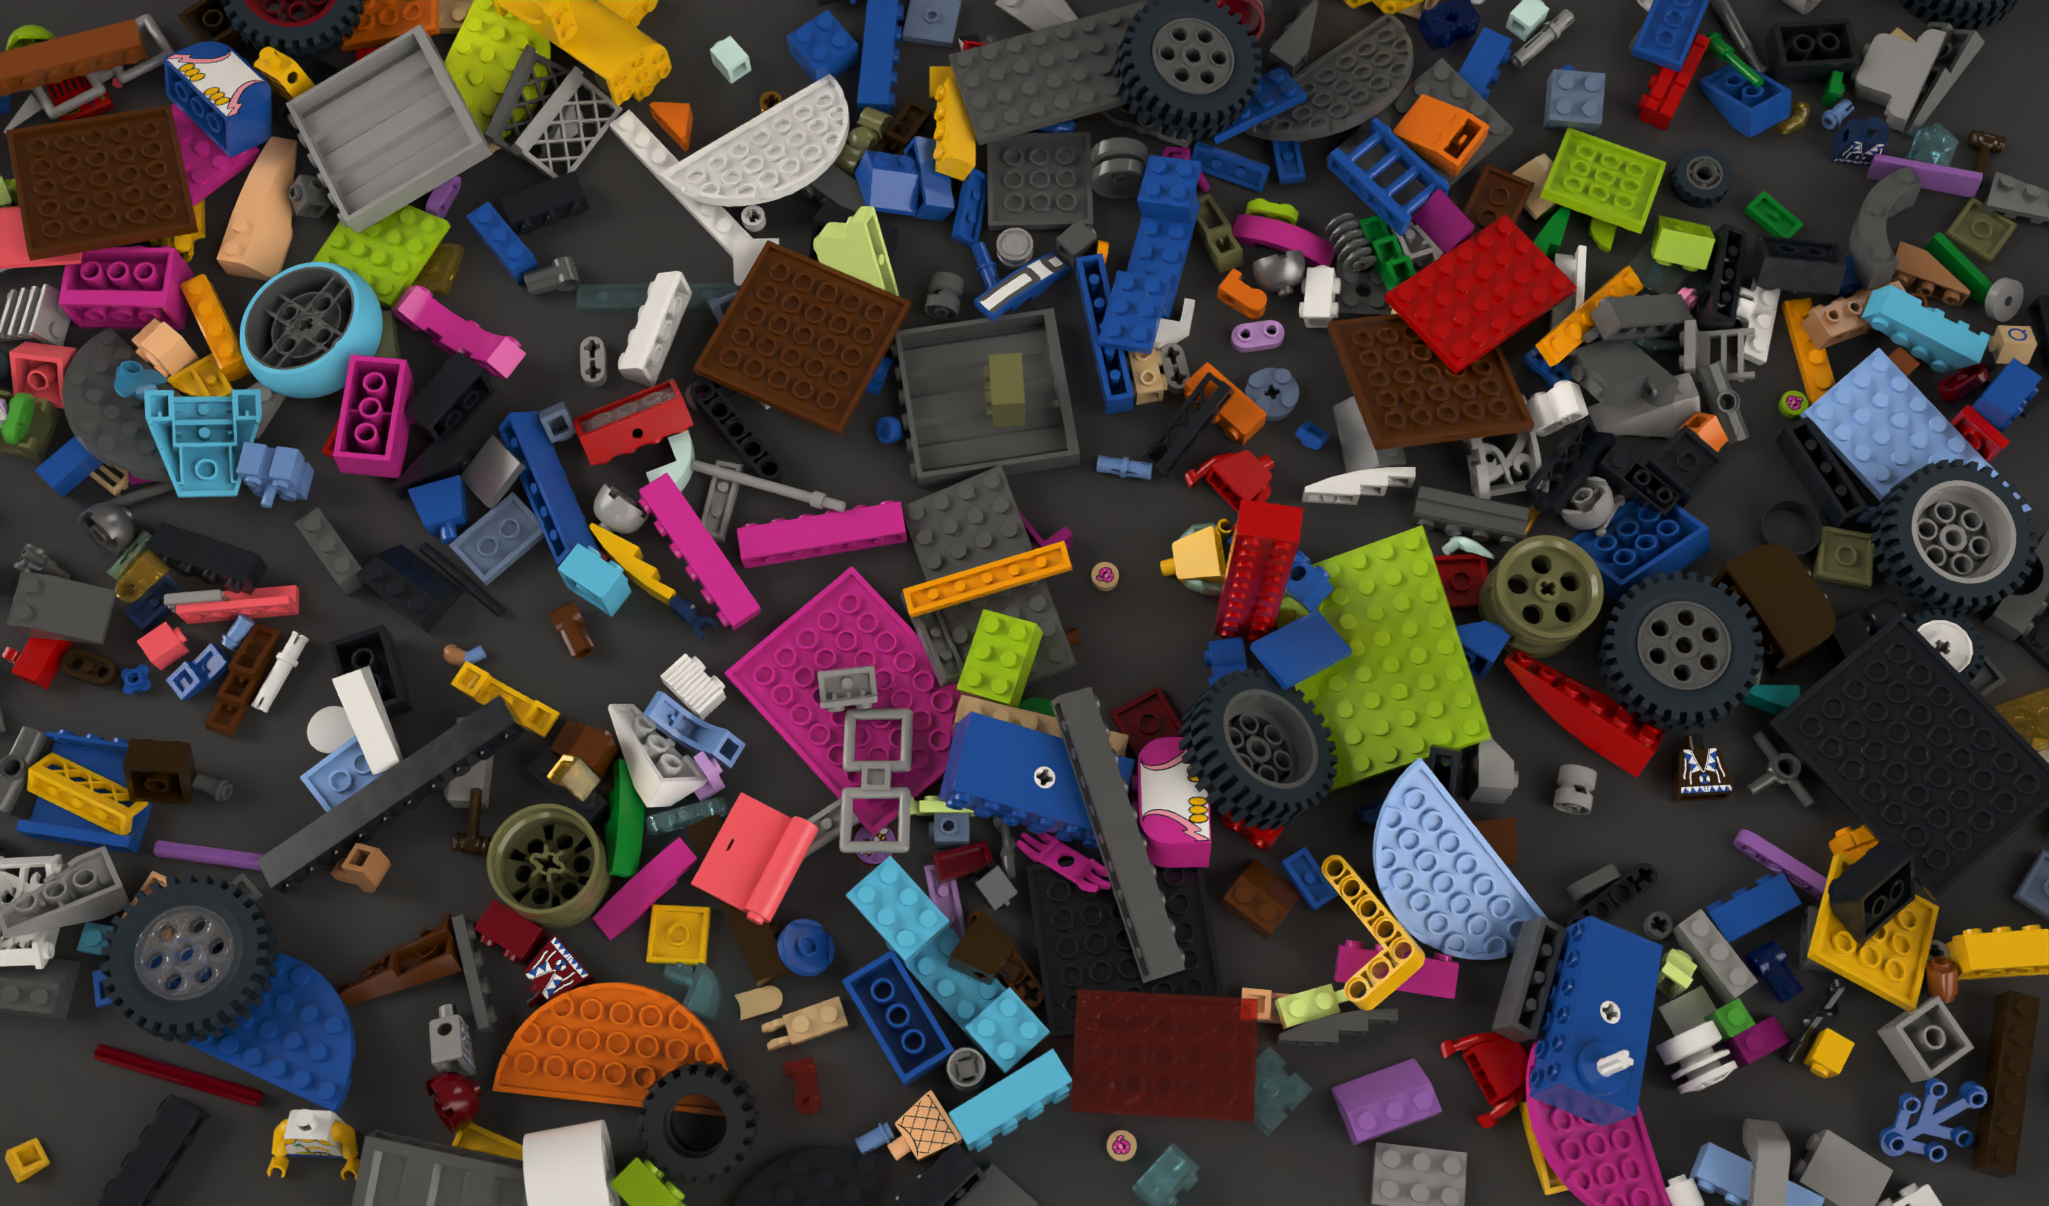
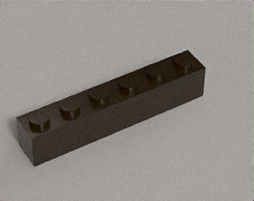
[686,813,791,988]
[1971,990,2040,1178]

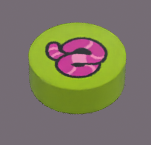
[1778,390,1808,419]

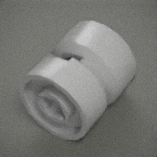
[1553,764,1597,815]
[947,1048,987,1093]

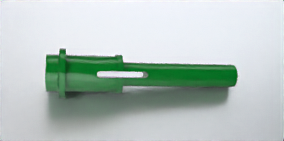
[1705,32,1764,88]

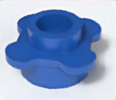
[120,664,151,695]

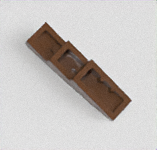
[204,623,281,738]

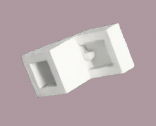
[1154,298,1195,351]

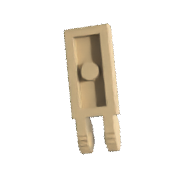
[761,996,849,1051]

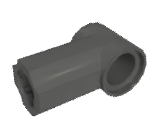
[524,257,580,296]

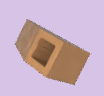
[1890,241,1971,307]

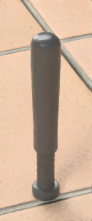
[1710,0,1769,75]

